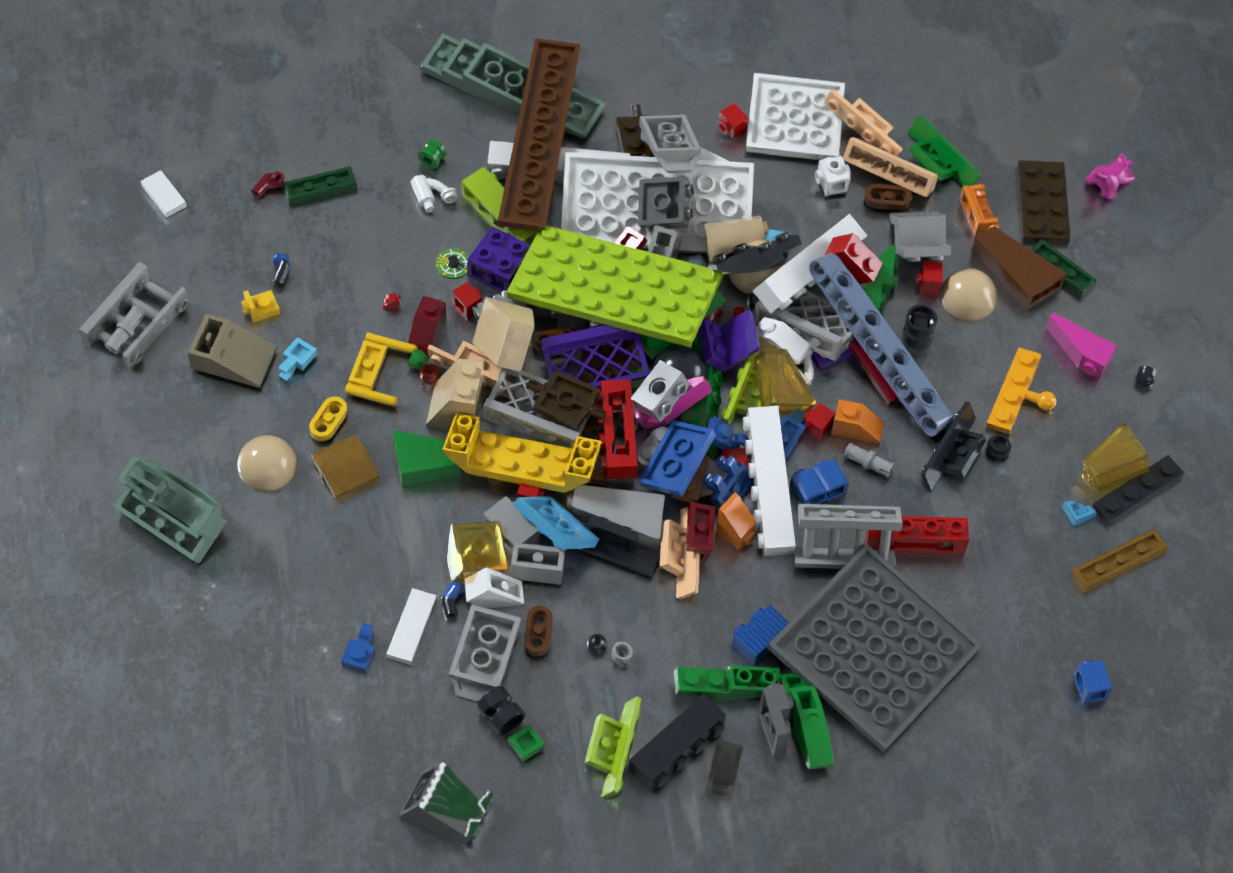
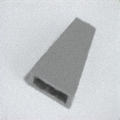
[567,485,665,551]

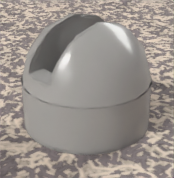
[611,642,633,665]

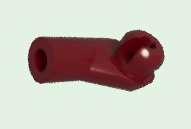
[251,171,285,198]

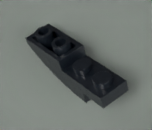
[705,232,802,273]

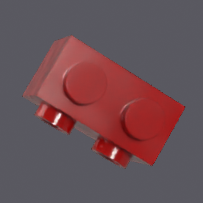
[825,233,883,285]

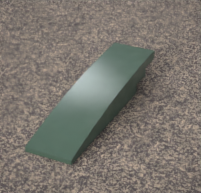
[420,33,606,139]

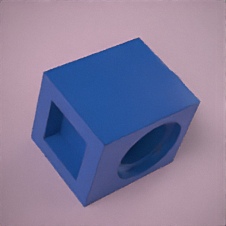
[1074,660,1113,704]

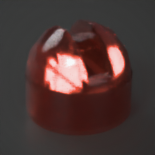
[420,364,440,385]

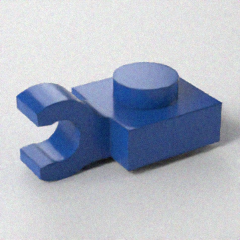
[707,416,749,451]
[341,623,375,673]

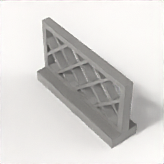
[754,291,854,361]
[482,368,596,448]

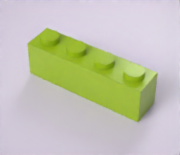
[462,167,538,245]

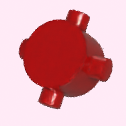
[382,293,401,310]

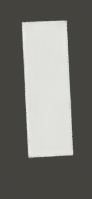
[386,588,437,665]

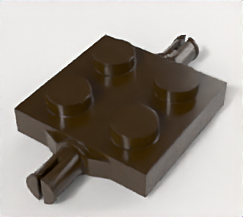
[615,104,662,157]
[526,370,607,431]

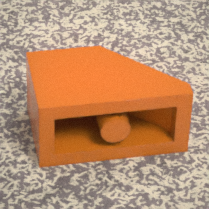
[831,399,884,445]
[715,493,756,550]

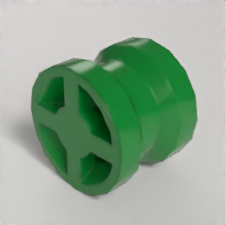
[418,139,447,169]

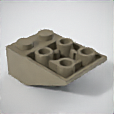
[188,313,277,388]

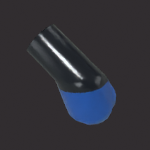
[272,253,289,285]
[441,581,466,619]

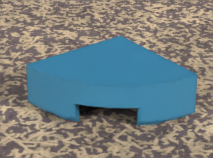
[1061,501,1097,526]

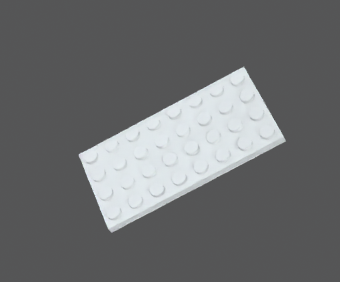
[561,152,754,254]

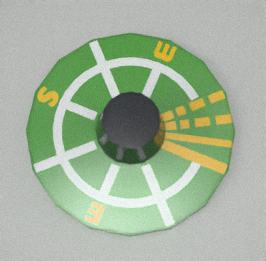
[436,249,469,278]

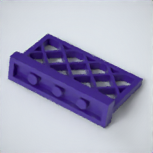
[540,325,650,388]

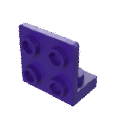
[467,227,531,293]
[699,310,761,373]

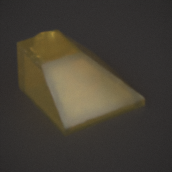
[447,521,509,582]

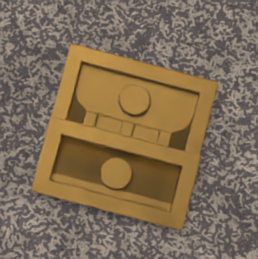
[311,434,380,498]

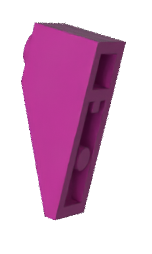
[1046,313,1117,379]
[635,376,712,430]

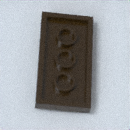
[1017,160,1071,244]

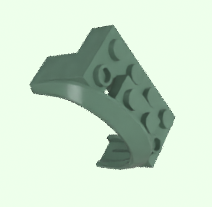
[114,457,227,563]

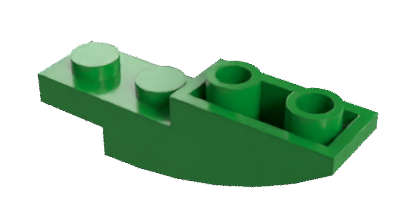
[863,245,899,317]
[674,665,781,701]
[780,673,834,769]

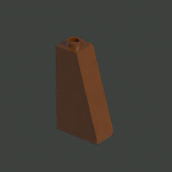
[972,227,1066,309]

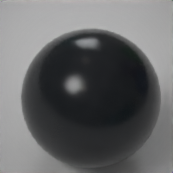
[652,345,708,380]

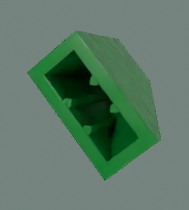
[392,430,461,486]

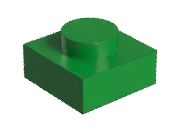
[508,724,545,762]

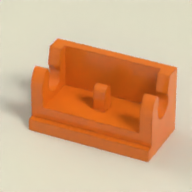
[960,184,1000,237]

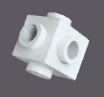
[815,156,851,196]

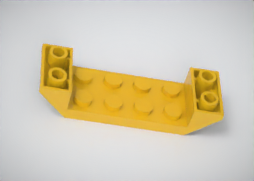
[442,413,601,493]

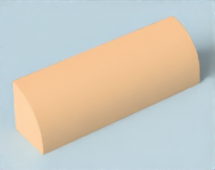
[843,137,938,197]

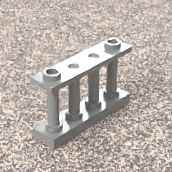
[79,262,188,370]
[794,504,902,569]

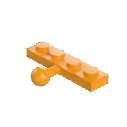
[986,347,1057,435]

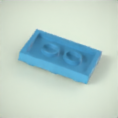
[514,496,599,550]

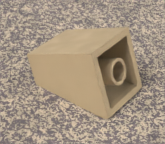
[704,216,768,275]
[472,297,534,372]
[426,358,483,431]

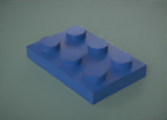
[638,420,716,497]

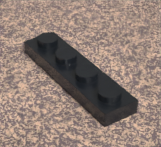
[1092,455,1184,526]

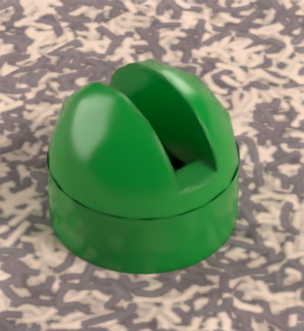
[408,349,429,370]

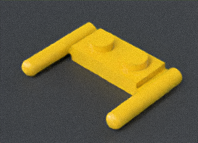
[345,332,418,406]

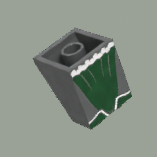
[399,761,494,845]

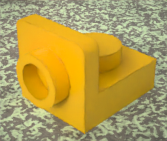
[241,290,280,323]

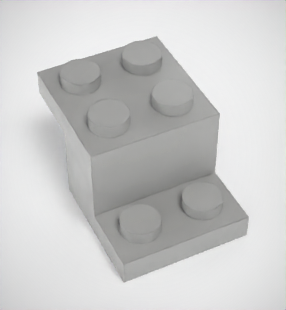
[890,211,951,262]

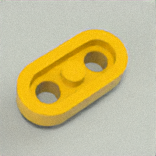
[309,397,347,441]

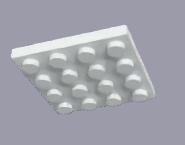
[746,73,845,160]

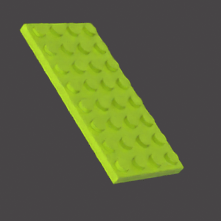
[507,225,723,347]

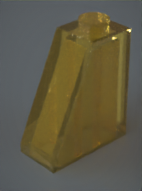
[754,346,816,414]
[1081,423,1149,493]

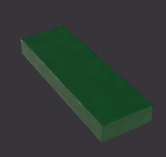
[283,166,357,206]
[1030,239,1097,298]

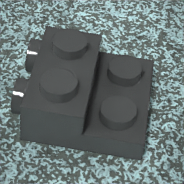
[638,176,694,229]
[759,683,793,758]

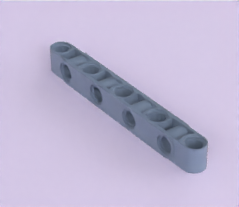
[809,253,954,436]

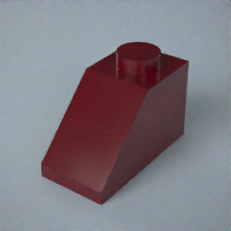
[408,296,446,356]

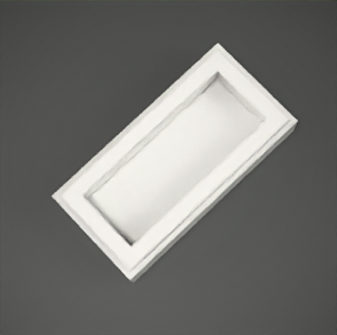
[141,170,186,218]

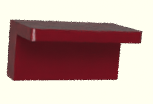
[686,502,715,564]

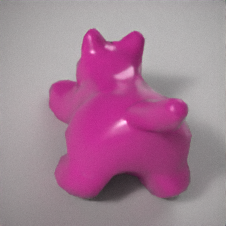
[1086,153,1134,199]

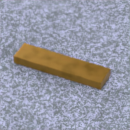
[1070,528,1169,593]

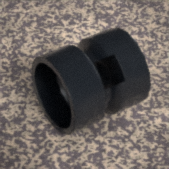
[902,304,938,349]
[477,686,526,736]

